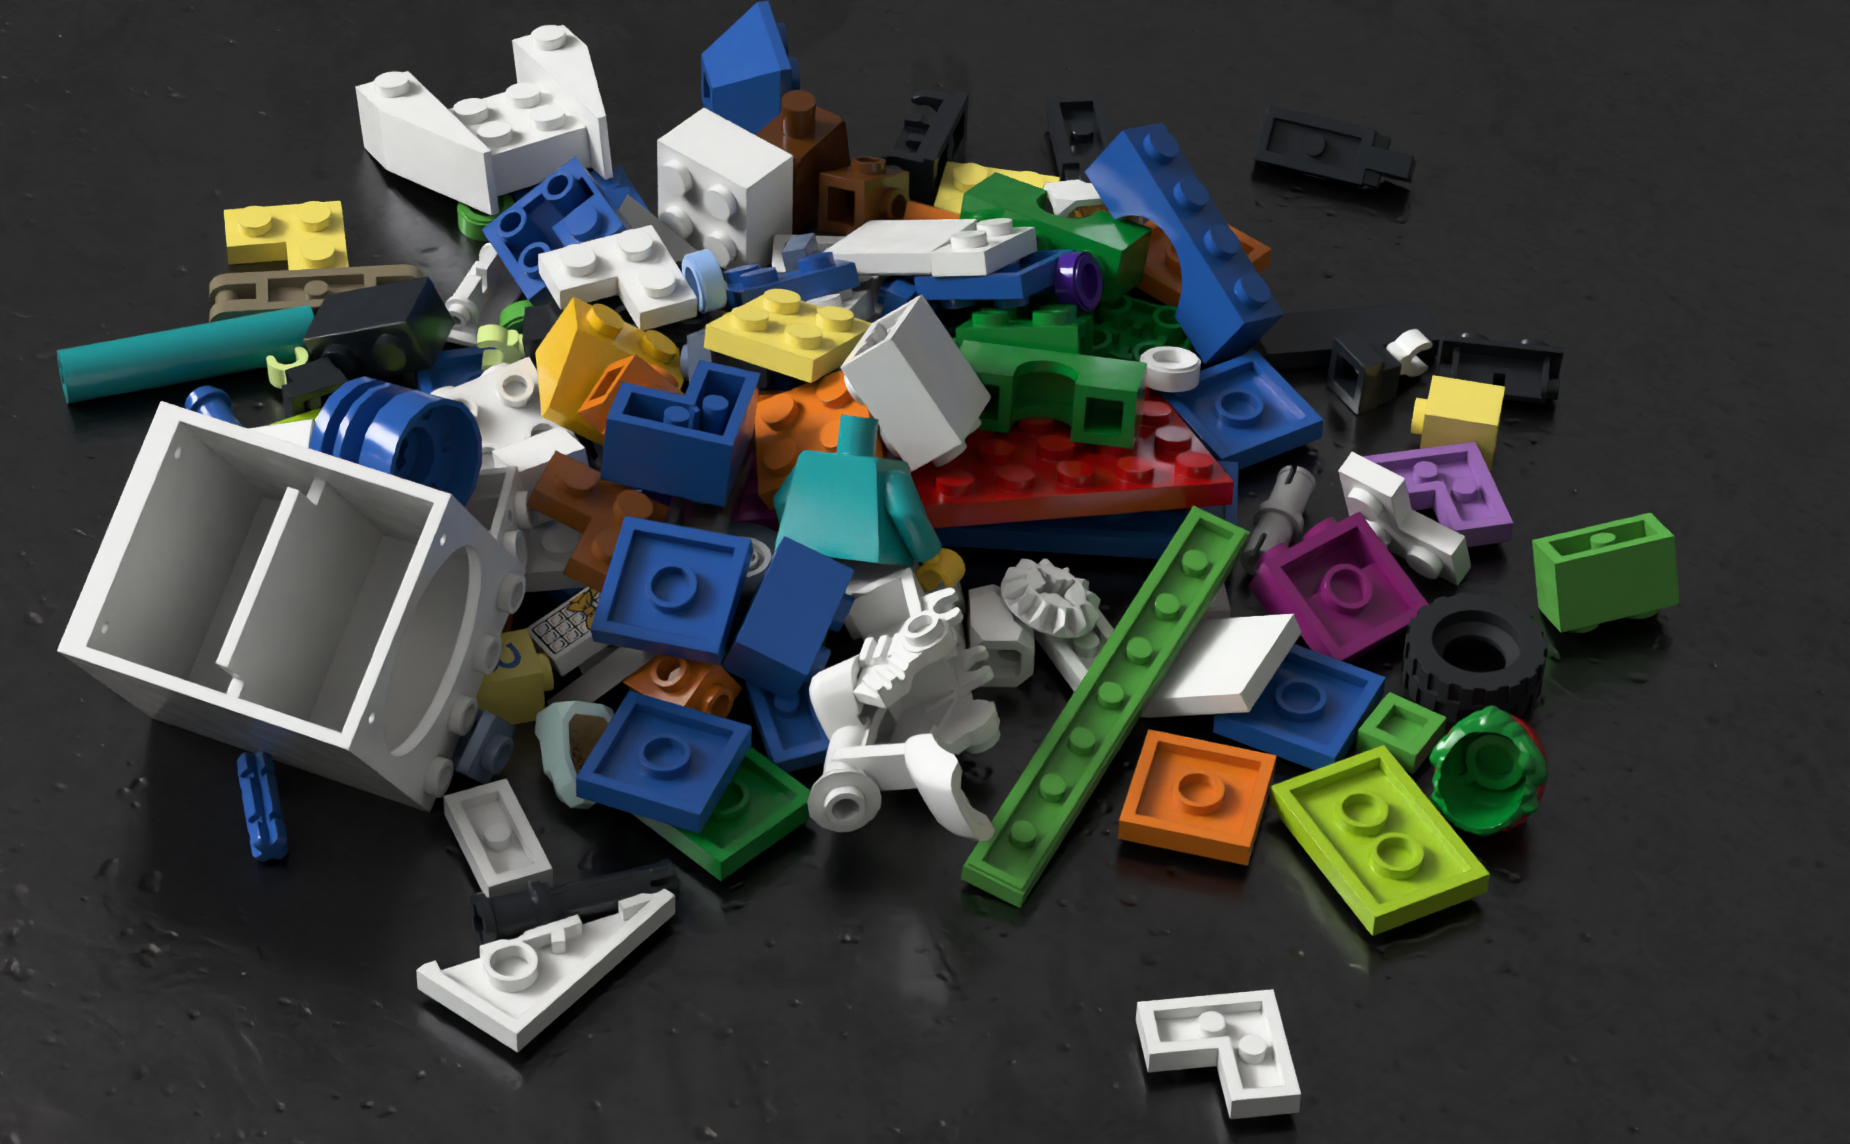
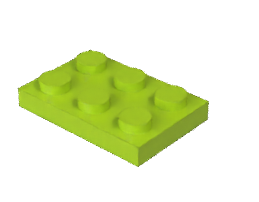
[1269,745,1490,936]

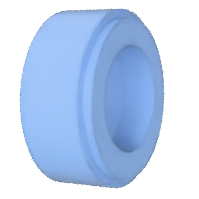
[682,249,727,314]

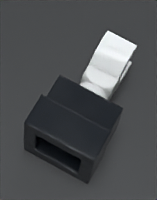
[1326,329,1433,415]

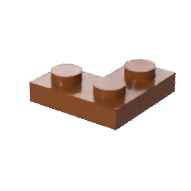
[527,450,670,593]

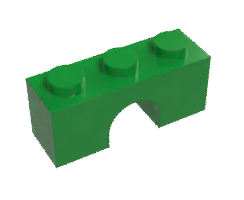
[959,172,1152,304]
[960,340,1147,449]

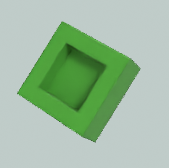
[1356,692,1447,774]

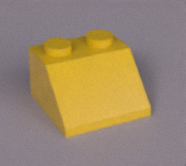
[535,296,684,447]

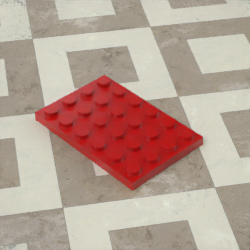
[881,386,1234,528]

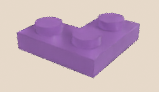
[1362,441,1513,547]

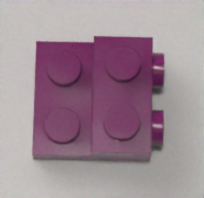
[1248,511,1429,664]

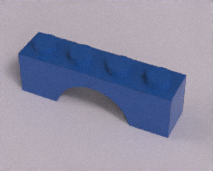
[1085,122,1284,364]

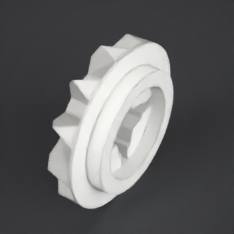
[1001,558,1101,638]

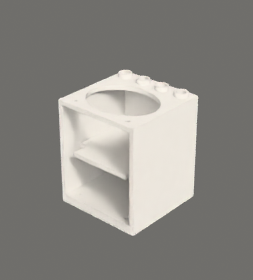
[57,401,526,813]

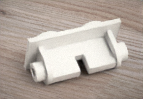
[445,242,523,347]

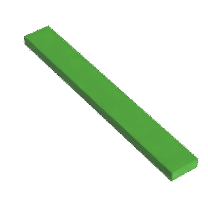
[961,506,1250,908]

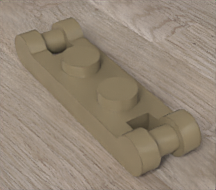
[209,264,424,323]

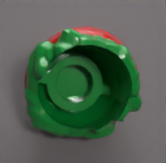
[1429,705,1548,838]

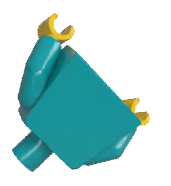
[773,415,965,591]

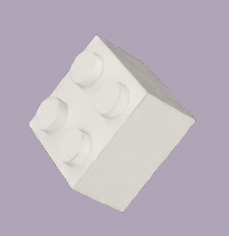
[657,108,793,270]

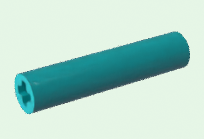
[57,305,314,404]

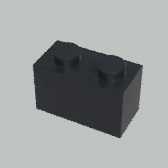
[302,276,455,381]

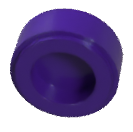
[1054,251,1102,312]

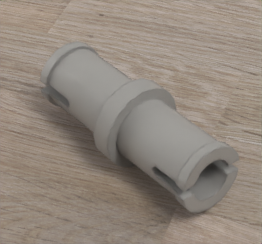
[1240,466,1316,576]

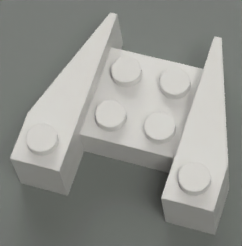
[355,25,613,215]

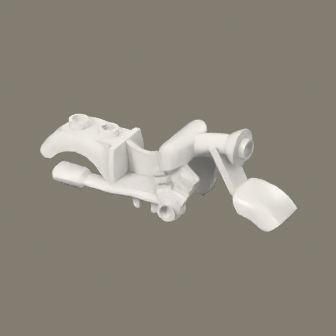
[807,558,1000,842]

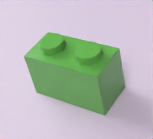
[1532,513,1680,633]

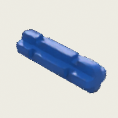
[237,750,288,862]

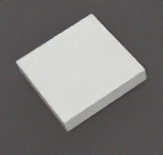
[822,219,978,276]
[1141,614,1302,718]

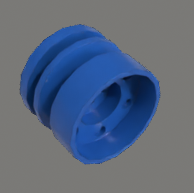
[309,376,482,507]

